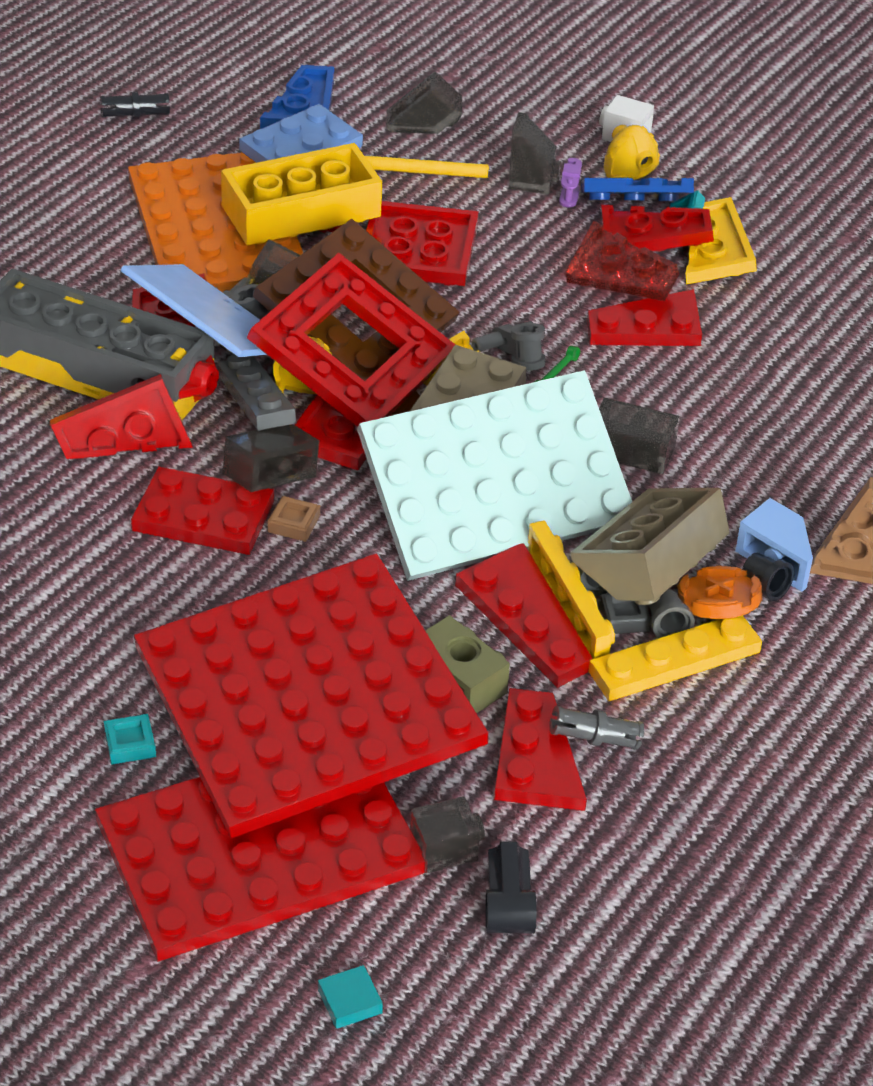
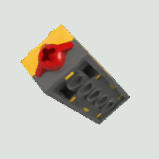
[0,269,219,420]

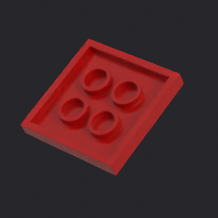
[366,201,479,286]

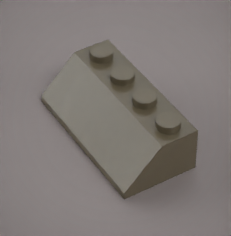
[570,488,730,605]

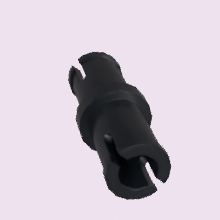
[100,92,170,119]

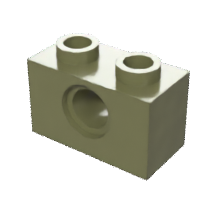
[425,615,510,713]

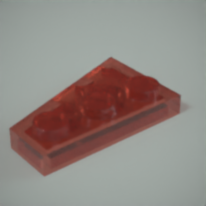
[564,221,679,301]

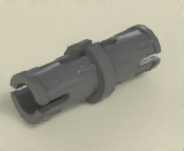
[550,705,644,750]

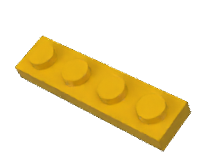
[527,520,615,659]
[589,615,762,702]

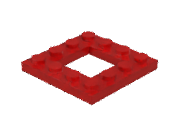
[247,253,456,427]

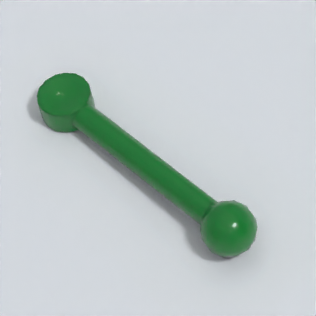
[534,346,580,382]

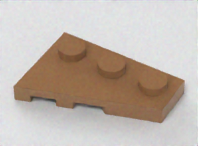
[810,477,873,584]

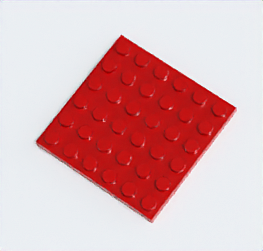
[134,553,488,838]

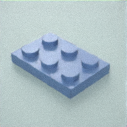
[239,104,363,163]

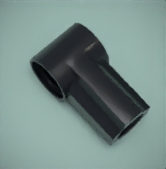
[485,842,537,934]

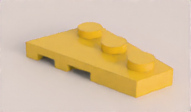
[685,197,757,285]

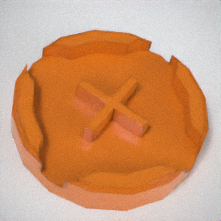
[677,566,762,619]

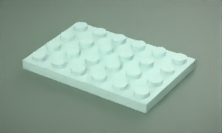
[357,370,632,581]

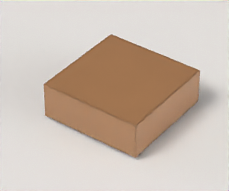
[267,496,320,542]

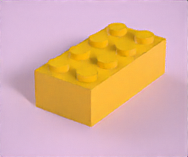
[221,143,382,245]

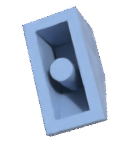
[735,498,813,592]

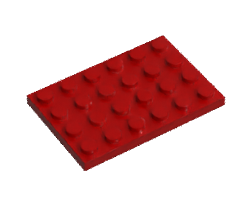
[95,777,427,962]

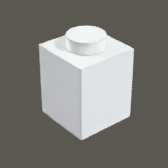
[599,95,654,142]

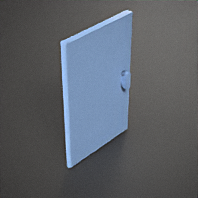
[121,264,267,357]

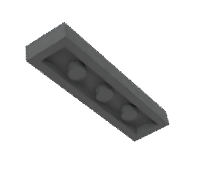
[216,355,297,431]

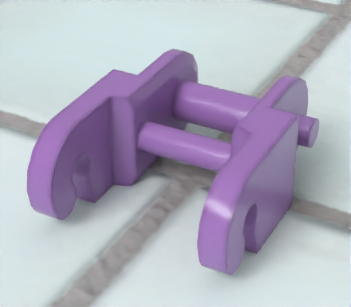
[559,158,582,208]

